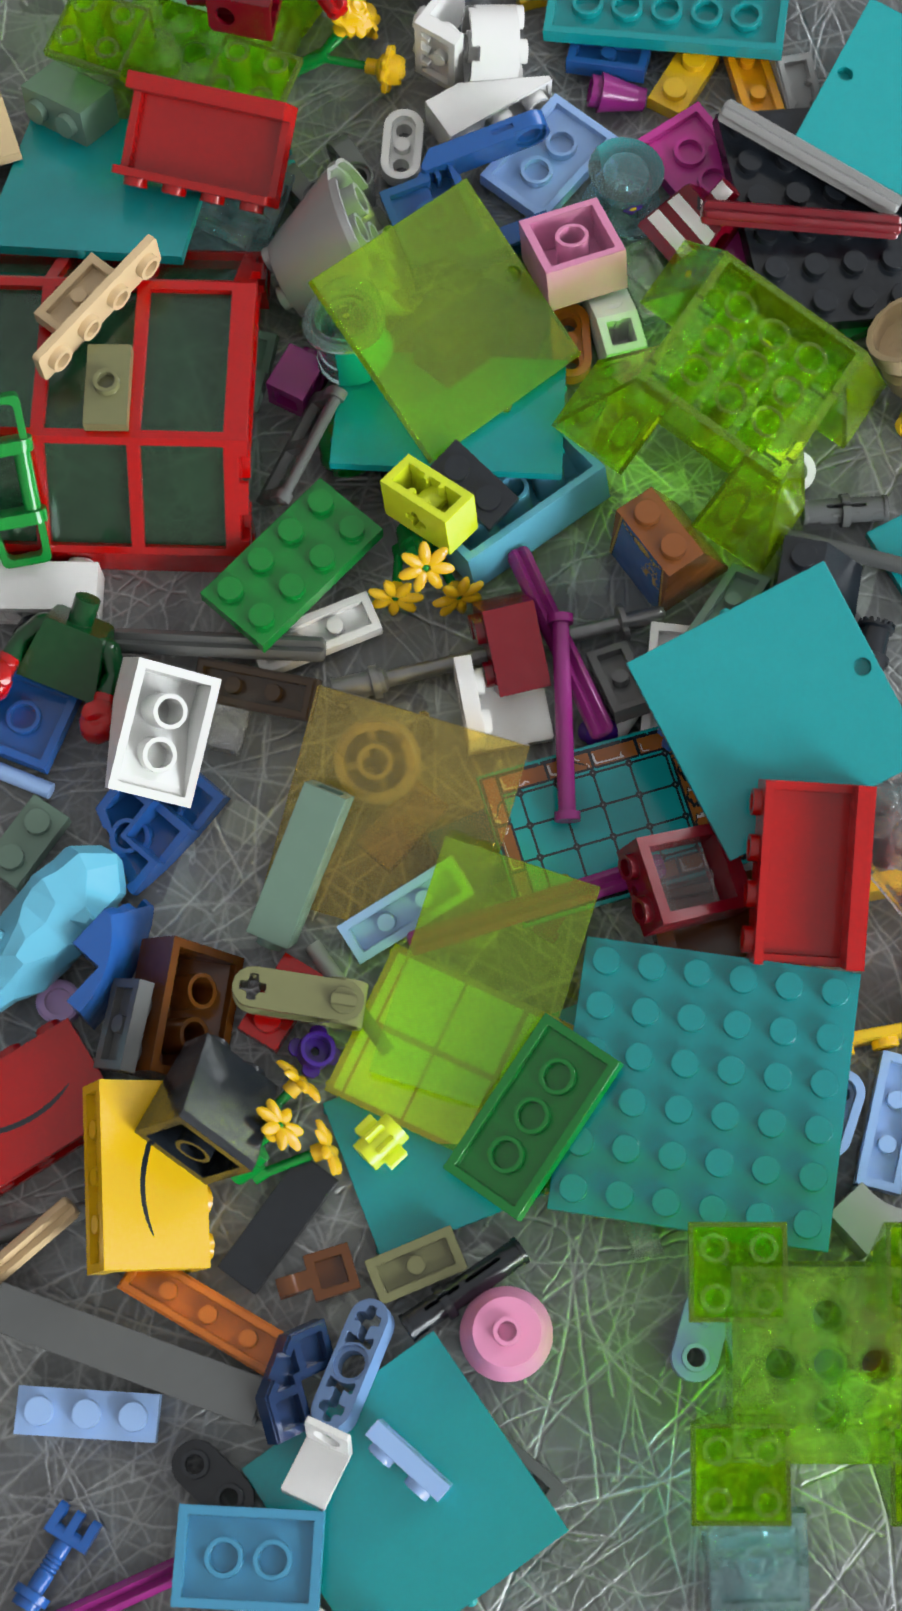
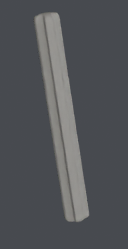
[718,99,902,214]

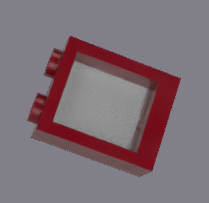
[616,823,750,937]

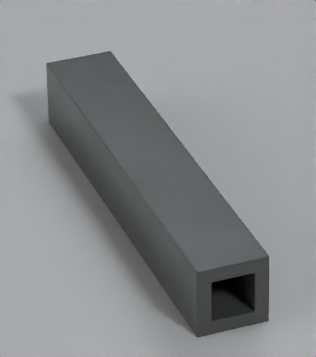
[0,1282,262,1427]

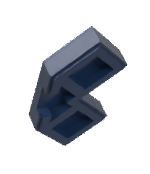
[255,1318,333,1445]

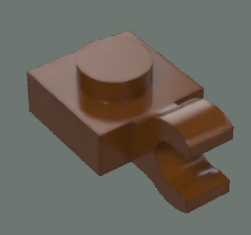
[275,1242,361,1303]

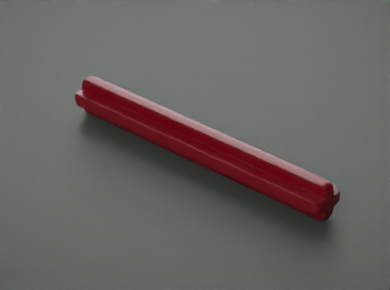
[700,199,902,240]

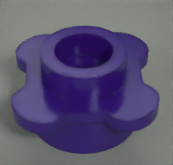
[288,1025,341,1079]

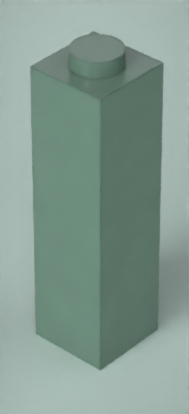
[246,779,355,951]

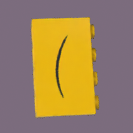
[83,1079,215,1275]

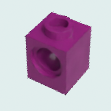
[266,343,329,417]

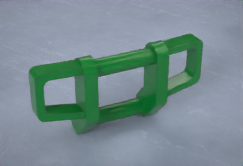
[0,391,52,569]

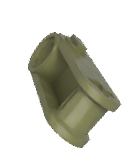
[232,966,369,1031]

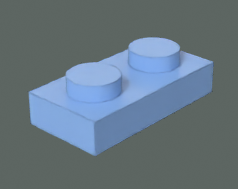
[365,1419,453,1502]

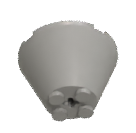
[261,158,416,318]

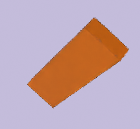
[116,1270,284,1376]

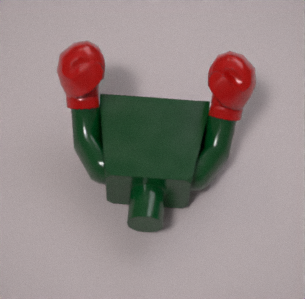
[0,592,123,745]

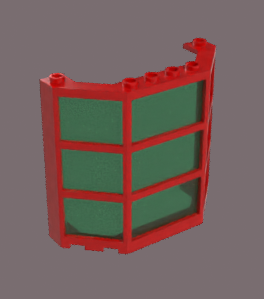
[0,250,271,572]

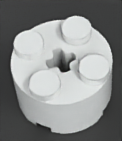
[461,4,528,82]

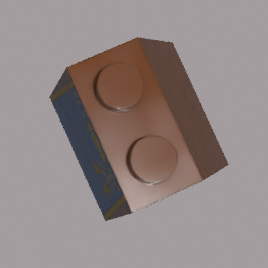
[609,487,728,612]

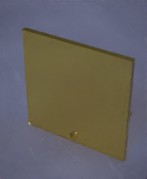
[263,685,530,957]

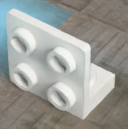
[412,0,465,89]
[453,654,554,756]

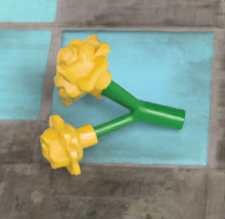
[290,0,406,94]

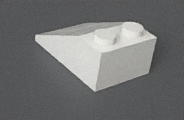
[105,657,222,808]

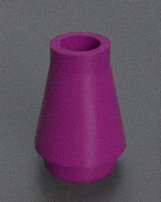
[586,72,647,113]

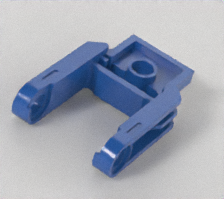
[379,109,579,273]

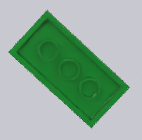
[200,478,384,653]
[442,1013,624,1222]

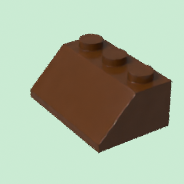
[125,935,245,1080]

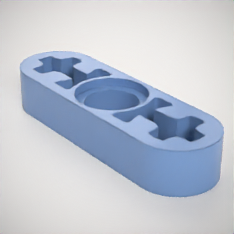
[311,1298,395,1433]

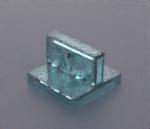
[701,1506,810,1611]

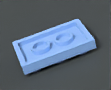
[480,93,618,217]

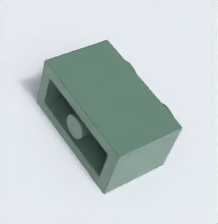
[21,61,120,147]

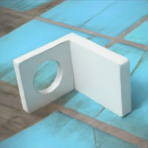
[281,1416,353,1511]

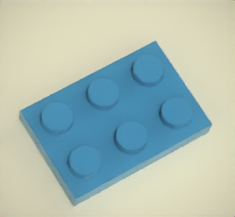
[170,1504,326,1611]

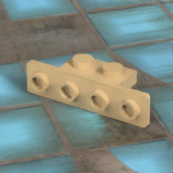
[32,234,161,380]

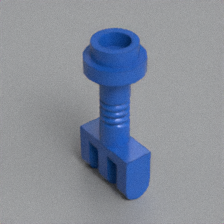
[12,1500,103,1611]

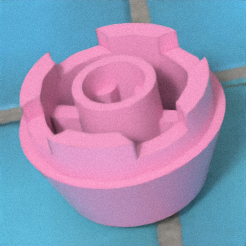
[459,1286,553,1382]

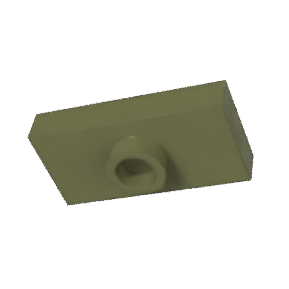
[82,344,134,431]

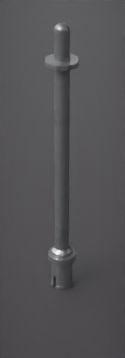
[330,603,666,705]

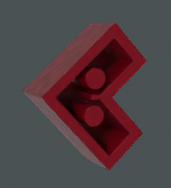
[467,591,551,697]

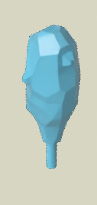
[0,845,126,1013]

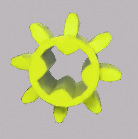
[352,1113,409,1171]

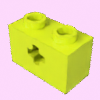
[380,454,478,555]

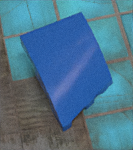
[95,772,231,896]
[67,899,154,1030]

